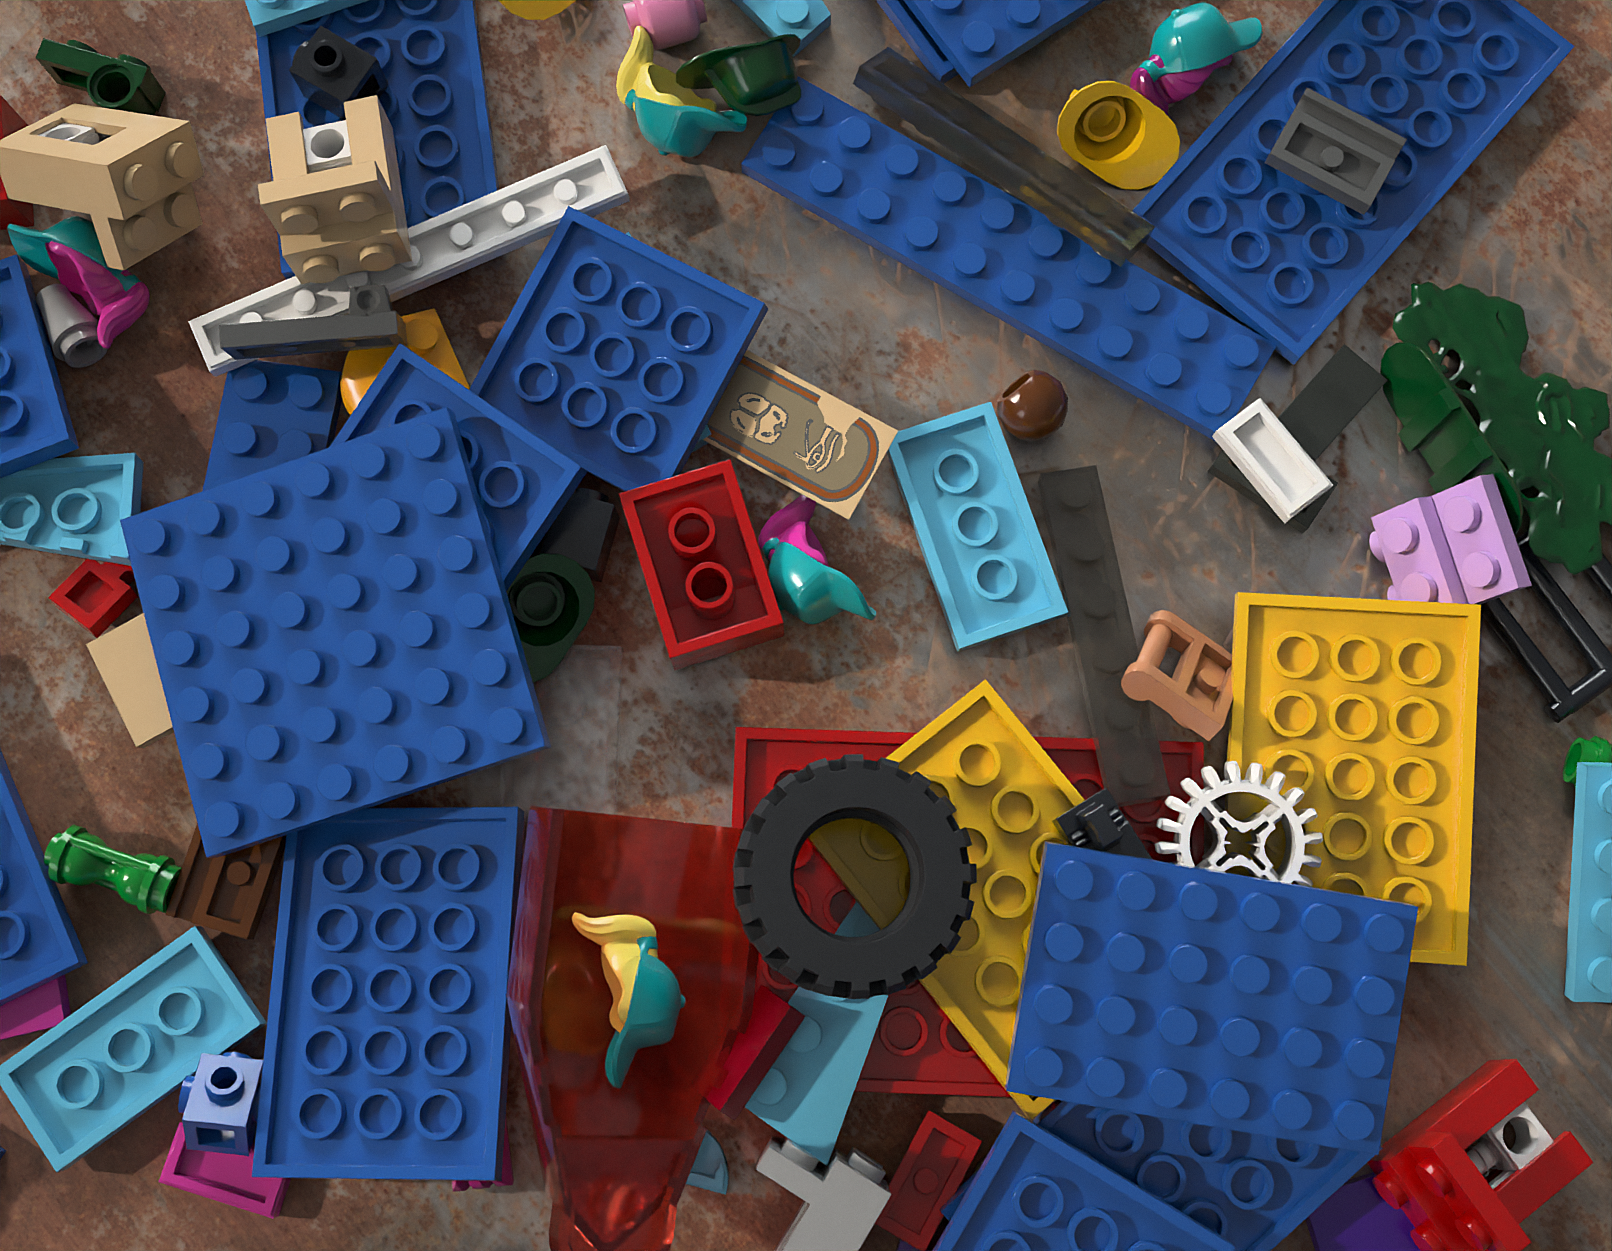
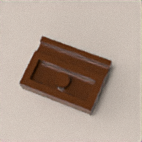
[165,823,286,940]

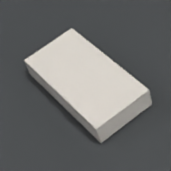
[1212,398,1333,524]

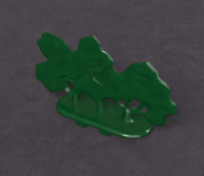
[1380,282,1612,575]

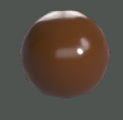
[997,369,1068,441]

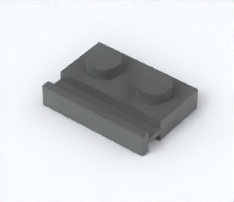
[1265,88,1407,215]

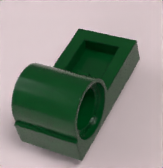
[36,38,166,116]

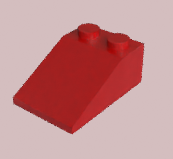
[619,459,784,670]

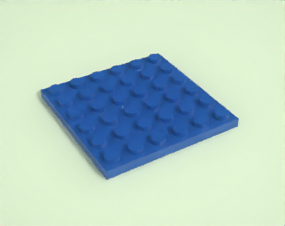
[120,407,551,858]

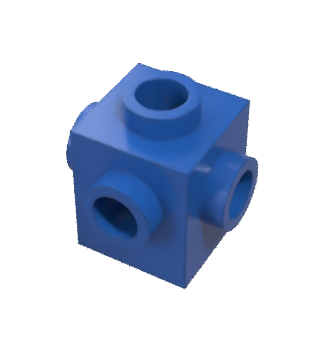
[178,1052,263,1156]

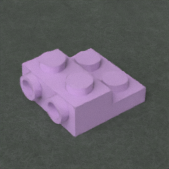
[1369,474,1532,605]

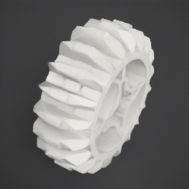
[1155,761,1323,887]

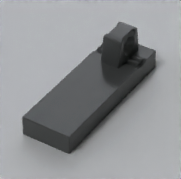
[219,284,407,360]

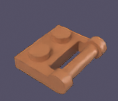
[1121,610,1233,741]

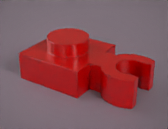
[48,559,138,638]

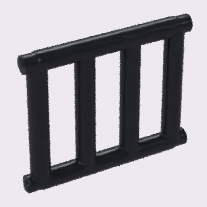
[1480,530,1612,723]

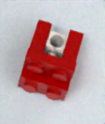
[1367,1059,1594,1251]

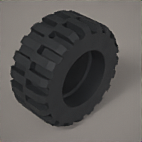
[732,754,977,999]

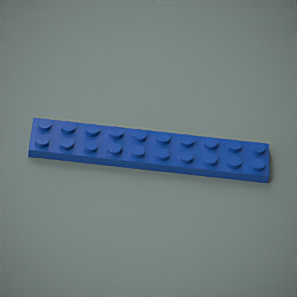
[741,76,1277,442]

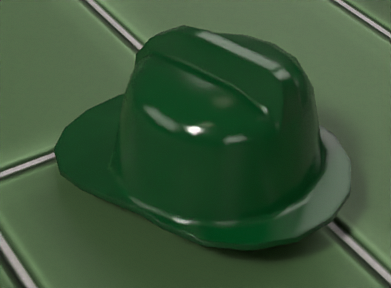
[676,34,801,117]
[506,553,595,683]

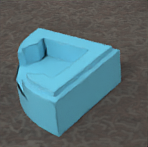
[667,1117,729,1195]

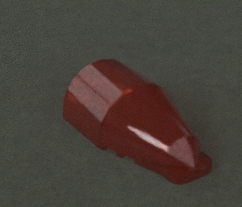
[506,806,759,1251]

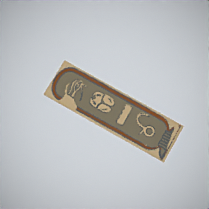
[703,350,898,520]

